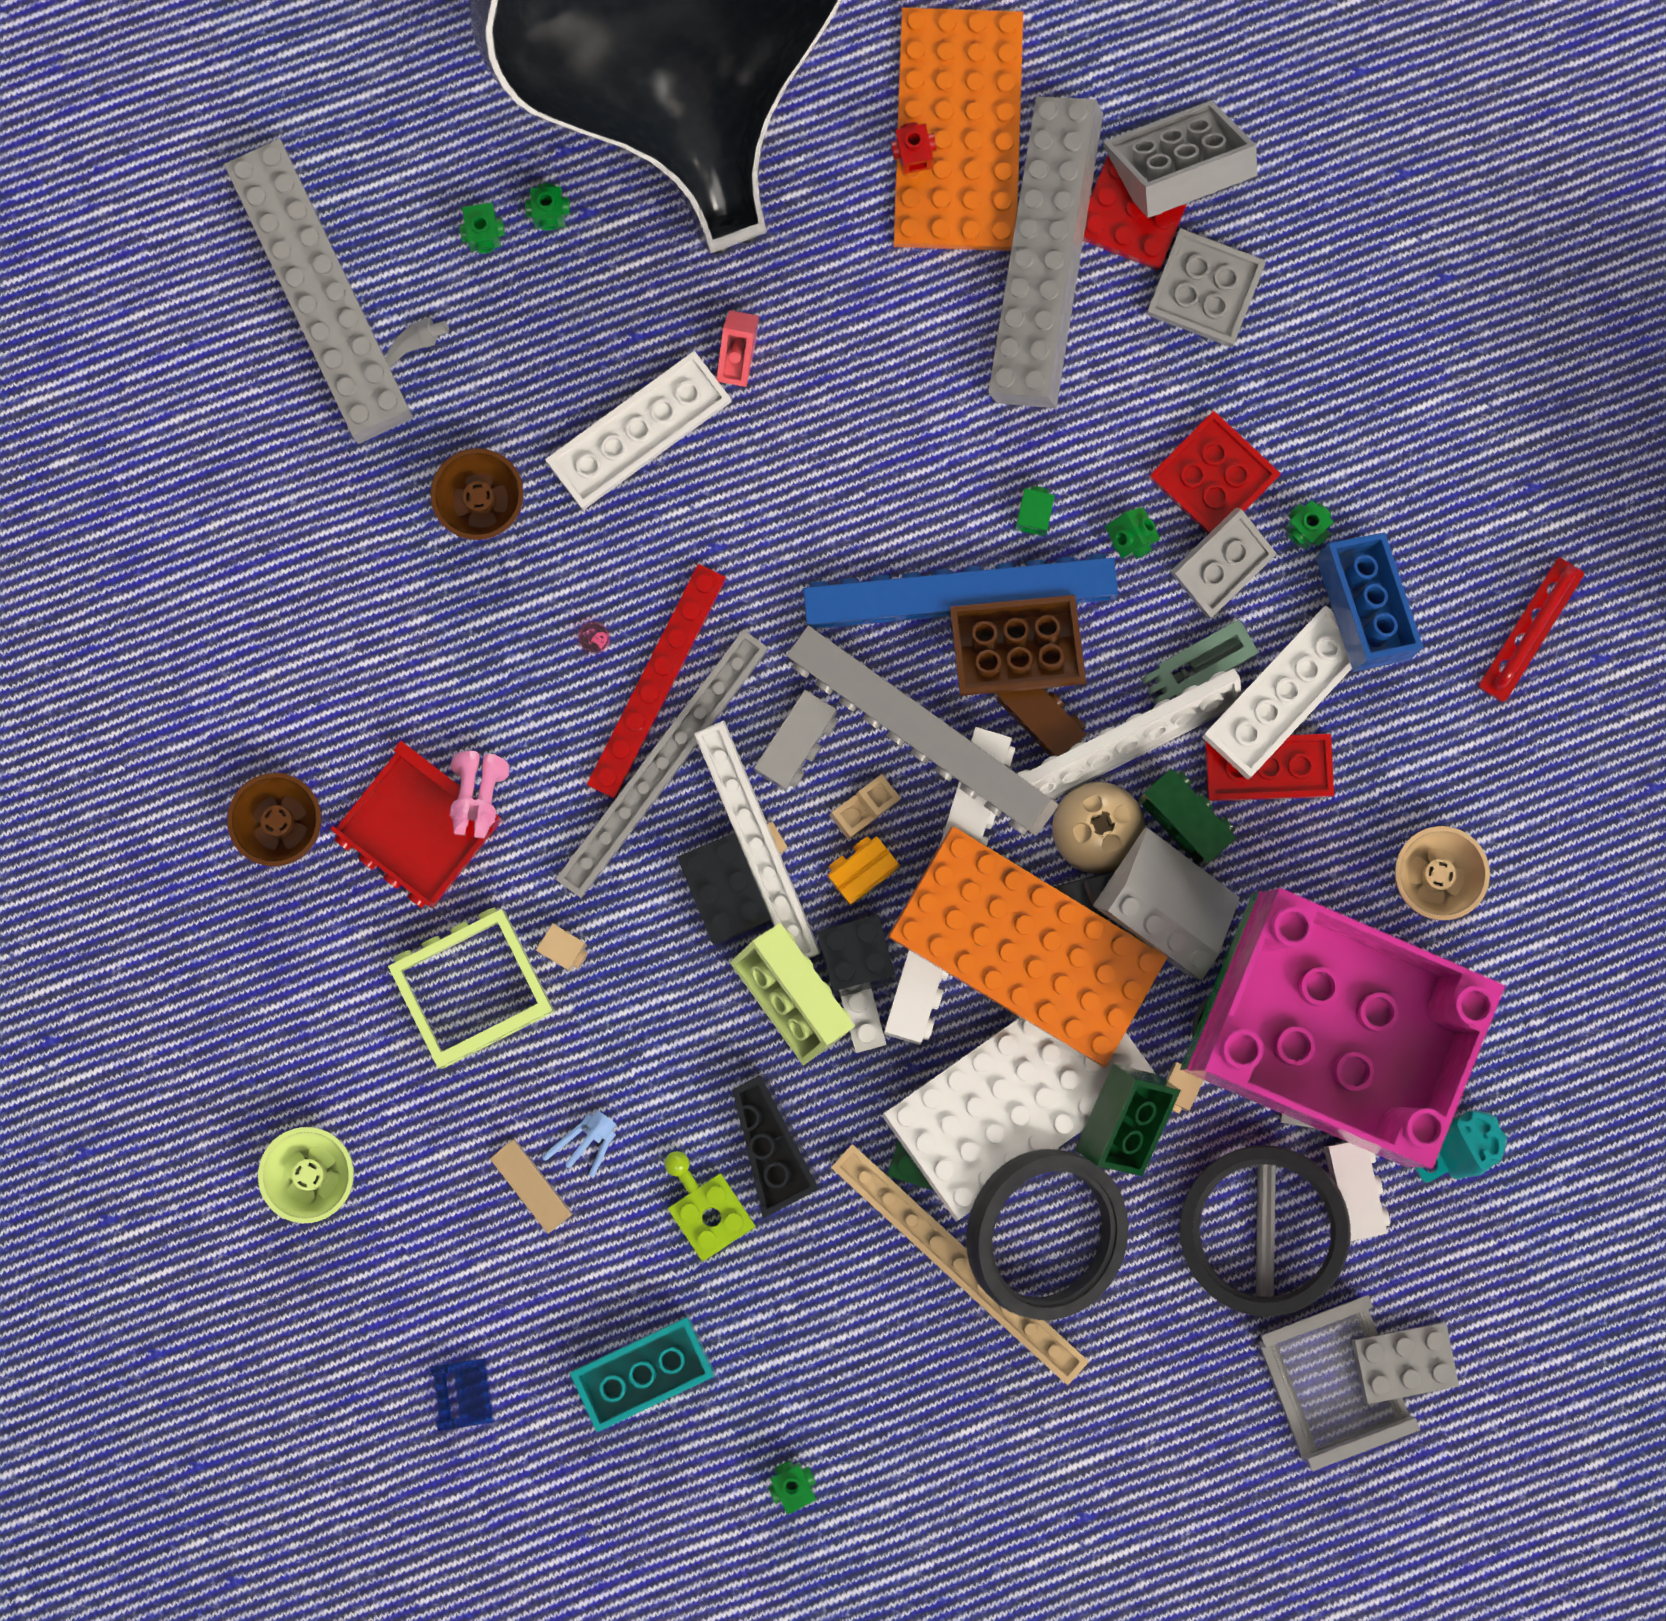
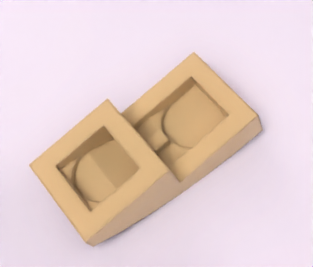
[829,774,901,840]

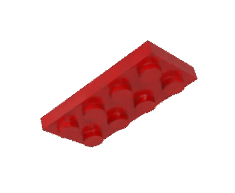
[1204,734,1334,801]

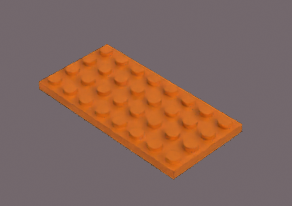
[894,8,1023,251]
[887,826,1167,1067]

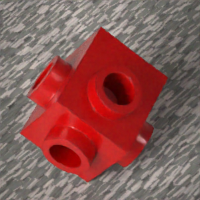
[890,122,937,175]

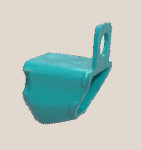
[1415,1110,1507,1183]

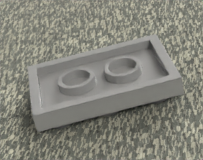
[1170,508,1277,618]
[1351,1322,1459,1404]

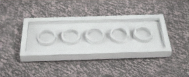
[545,351,732,510]
[1202,605,1352,780]

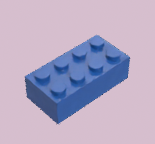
[1316,532,1424,672]

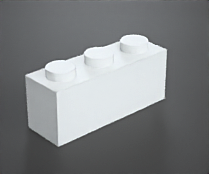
[1324,1142,1390,1241]

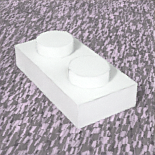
[841,989,886,1053]

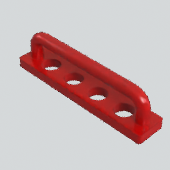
[1478,558,1584,703]

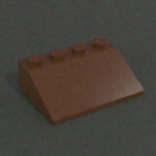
[950,595,1086,696]

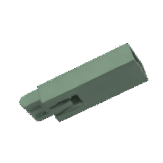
[1141,619,1259,705]

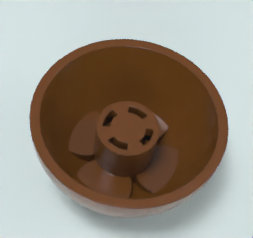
[431,448,524,540]
[227,773,322,866]

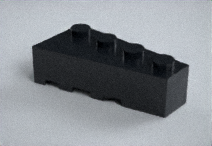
[732,1073,824,1218]

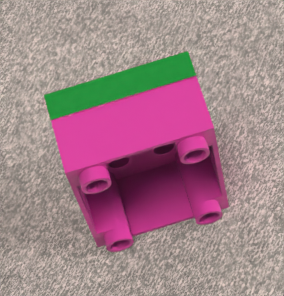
[1180,888,1506,1169]

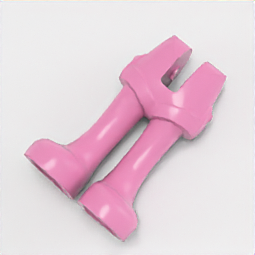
[449,751,509,838]

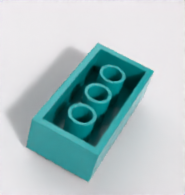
[570,1316,716,1432]

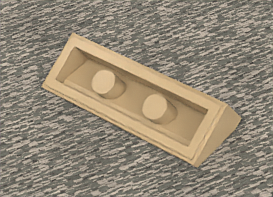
[490,1139,573,1234]

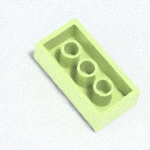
[730,923,855,1065]

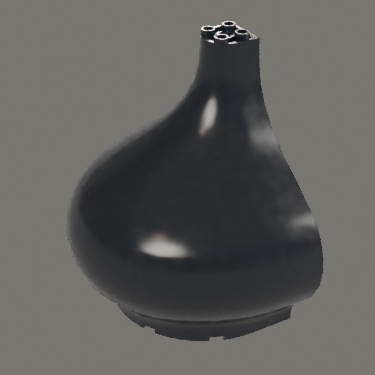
[470,0,842,254]

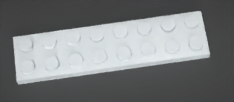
[1018,668,1241,800]

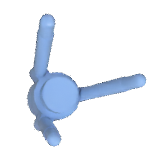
[542,1110,617,1177]

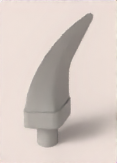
[385,317,449,368]

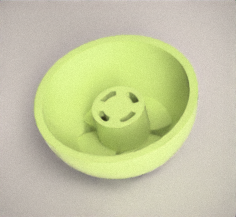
[258,1127,354,1223]

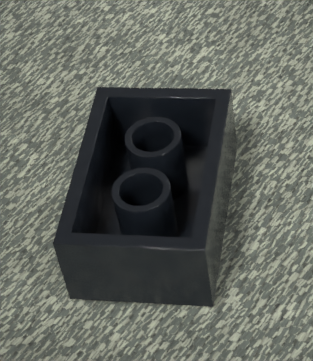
[677,833,772,947]

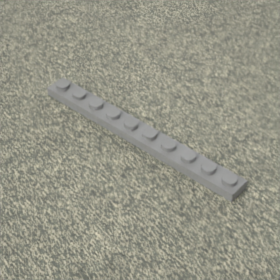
[556,630,769,899]

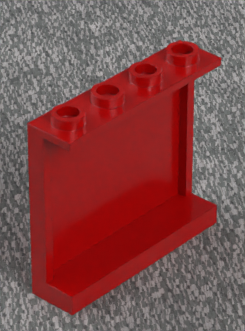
[330,741,503,909]

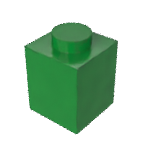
[1015,486,1055,537]

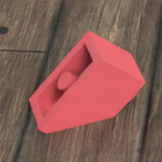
[716,310,759,387]

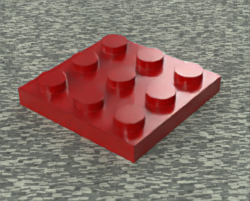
[1083,156,1187,271]
[1149,410,1281,534]

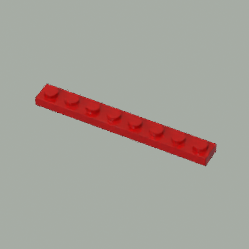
[587,564,726,799]

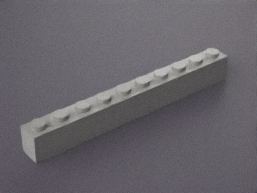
[786,625,1059,836]

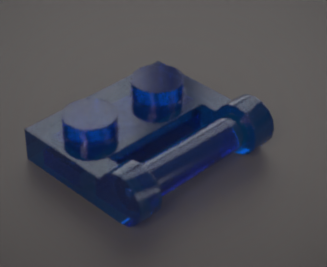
[429,1358,495,1431]

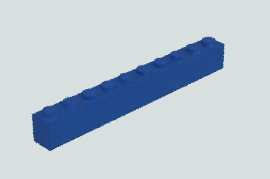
[803,554,1118,629]

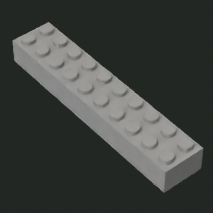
[988,96,1103,408]
[224,138,414,444]

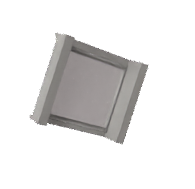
[1257,1295,1420,1471]

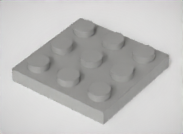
[1146,228,1266,348]

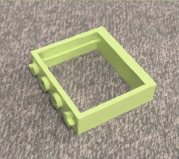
[388,907,555,1069]

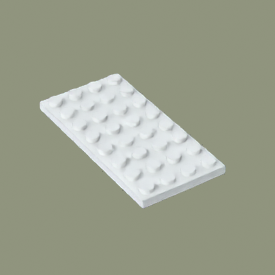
[882,1017,1155,1221]

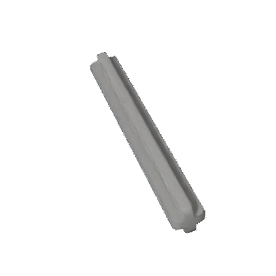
[1256,1165,1276,1297]

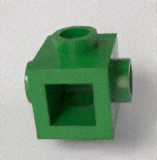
[525,183,570,231]
[459,202,505,254]
[1285,500,1334,550]
[1104,507,1160,559]
[768,1460,817,1515]

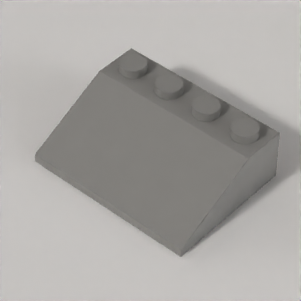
[1103,100,1257,218]
[1093,827,1240,980]

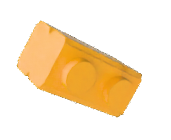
[827,836,900,906]

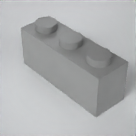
[754,690,838,792]

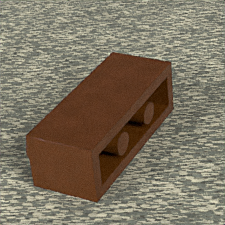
[993,688,1087,757]

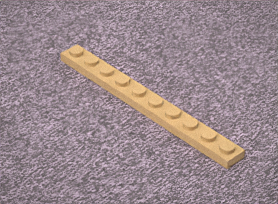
[831,1144,1089,1385]

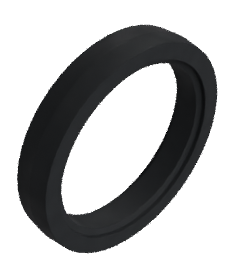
[1180,1145,1351,1316]
[966,1149,1129,1321]

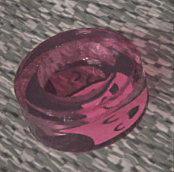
[578,622,610,654]

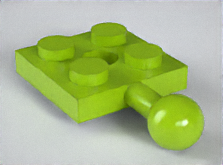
[664,1151,756,1262]

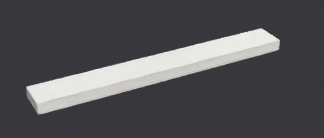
[694,721,821,958]

